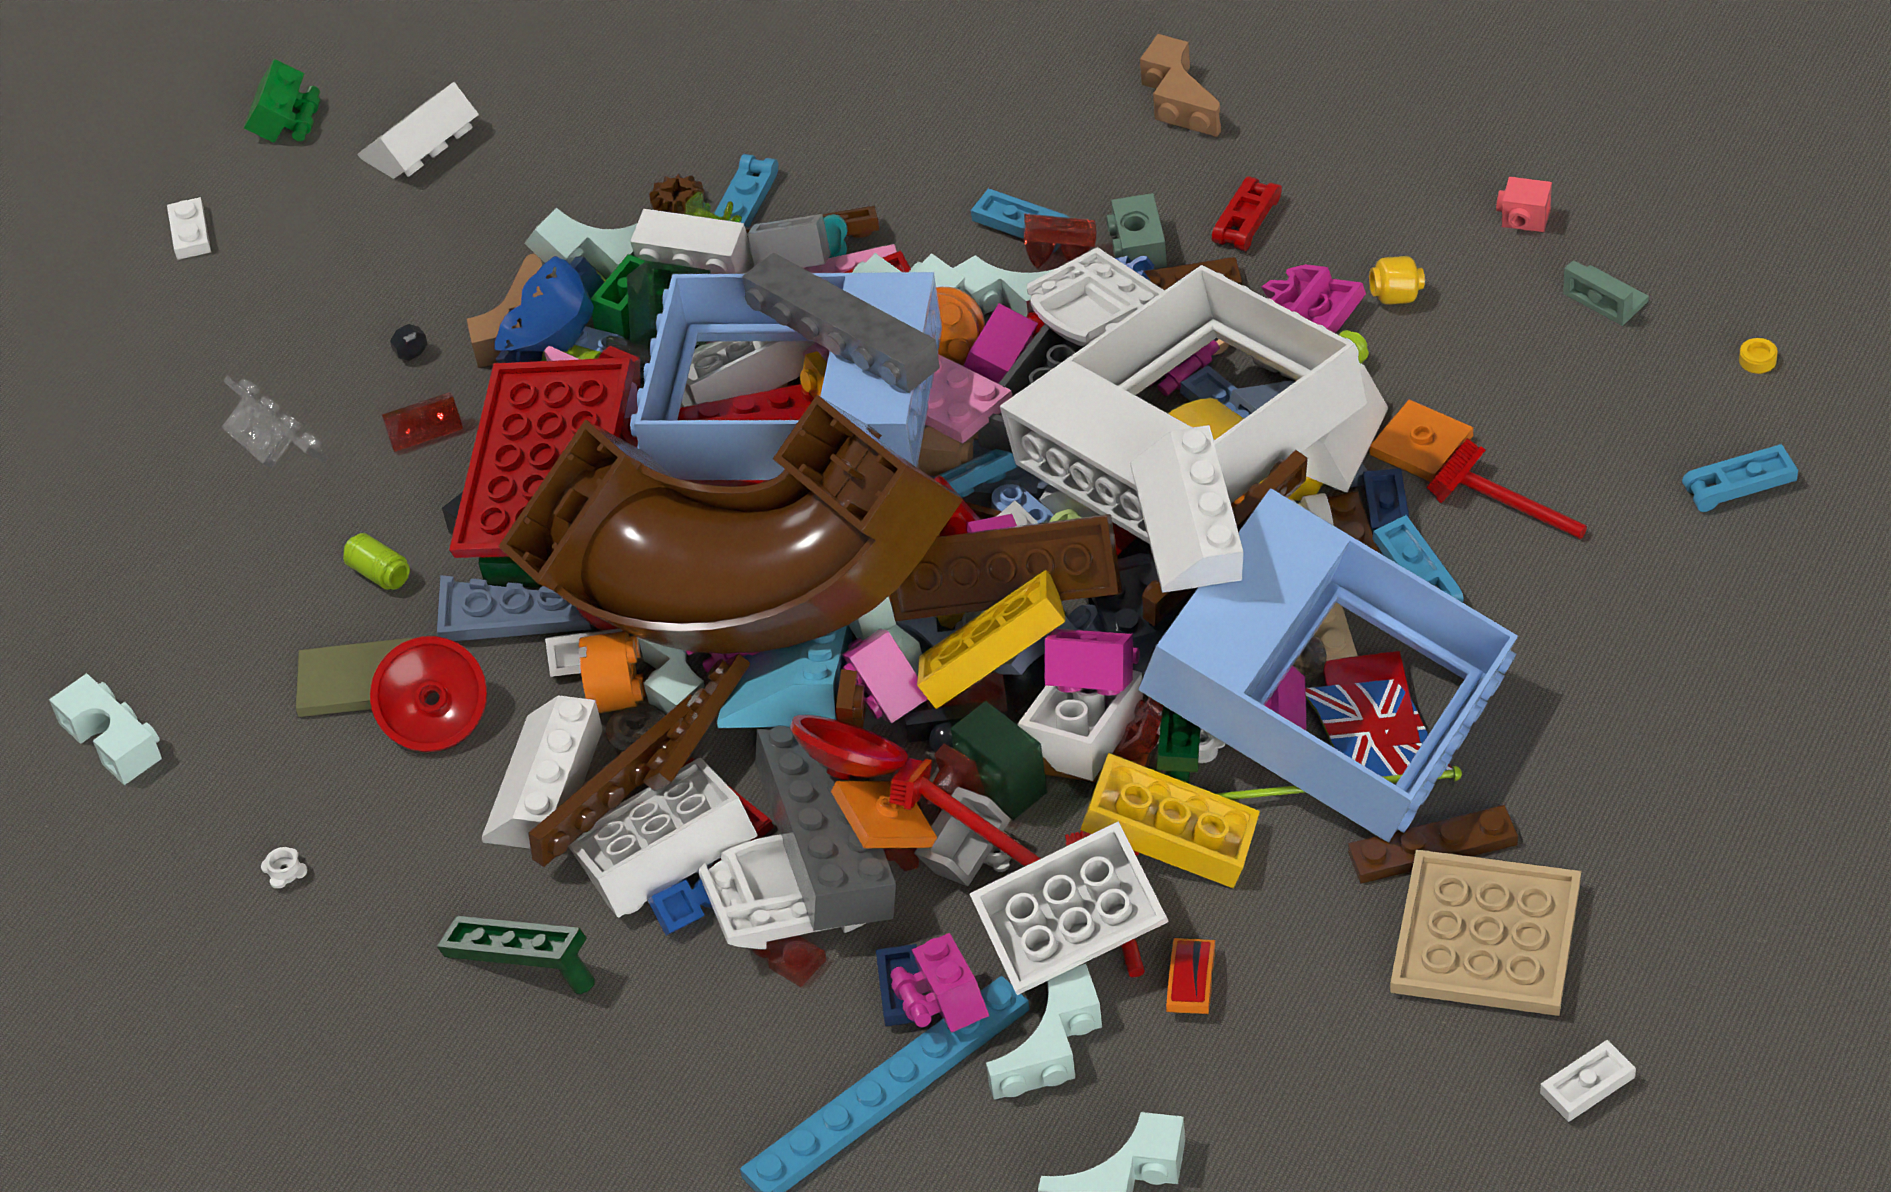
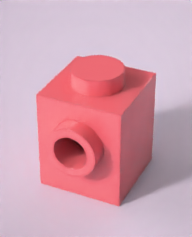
[1496,177,1552,232]

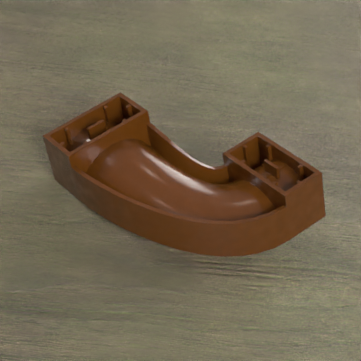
[498,395,963,654]

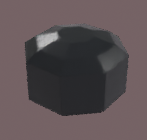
[390,324,428,361]

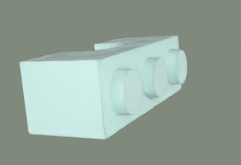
[49,673,162,785]

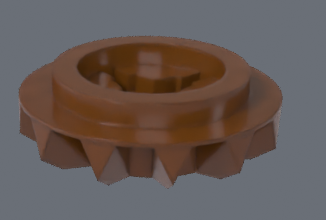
[649,173,705,215]

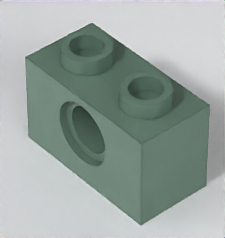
[1106,193,1167,270]

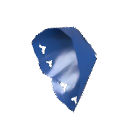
[495,256,594,352]

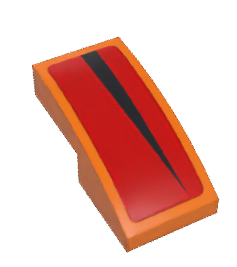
[1166,938,1215,1014]

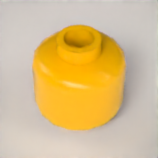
[1369,256,1425,305]

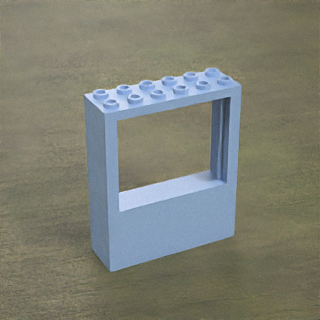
[630,272,942,480]
[1138,488,1518,843]

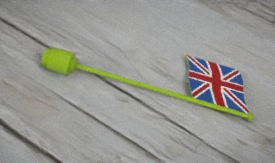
[1215,679,1462,800]

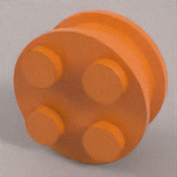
[936,286,985,366]

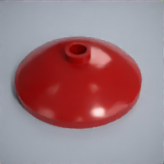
[370,636,487,752]
[790,715,908,780]

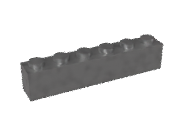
[742,252,940,393]

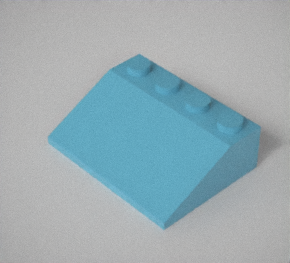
[717,625,853,728]

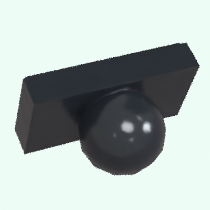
[905,702,987,759]

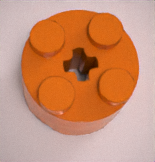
[579,631,647,713]

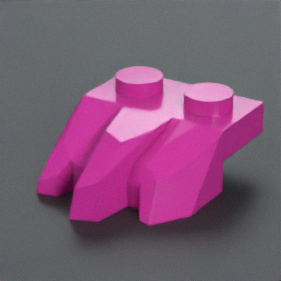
[1261,264,1366,334]

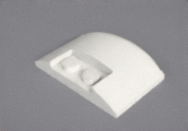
[1027,247,1164,347]
[699,834,866,949]

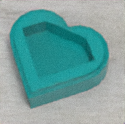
[823,214,848,258]

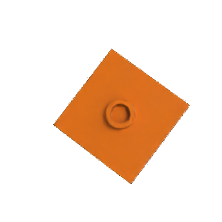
[1370,399,1474,482]
[831,781,937,848]

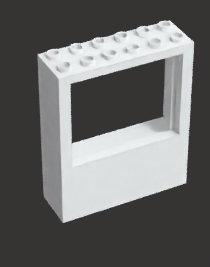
[1000,265,1367,544]

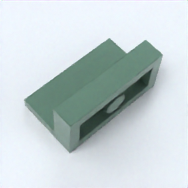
[1563,260,1649,326]

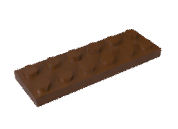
[891,514,1122,621]

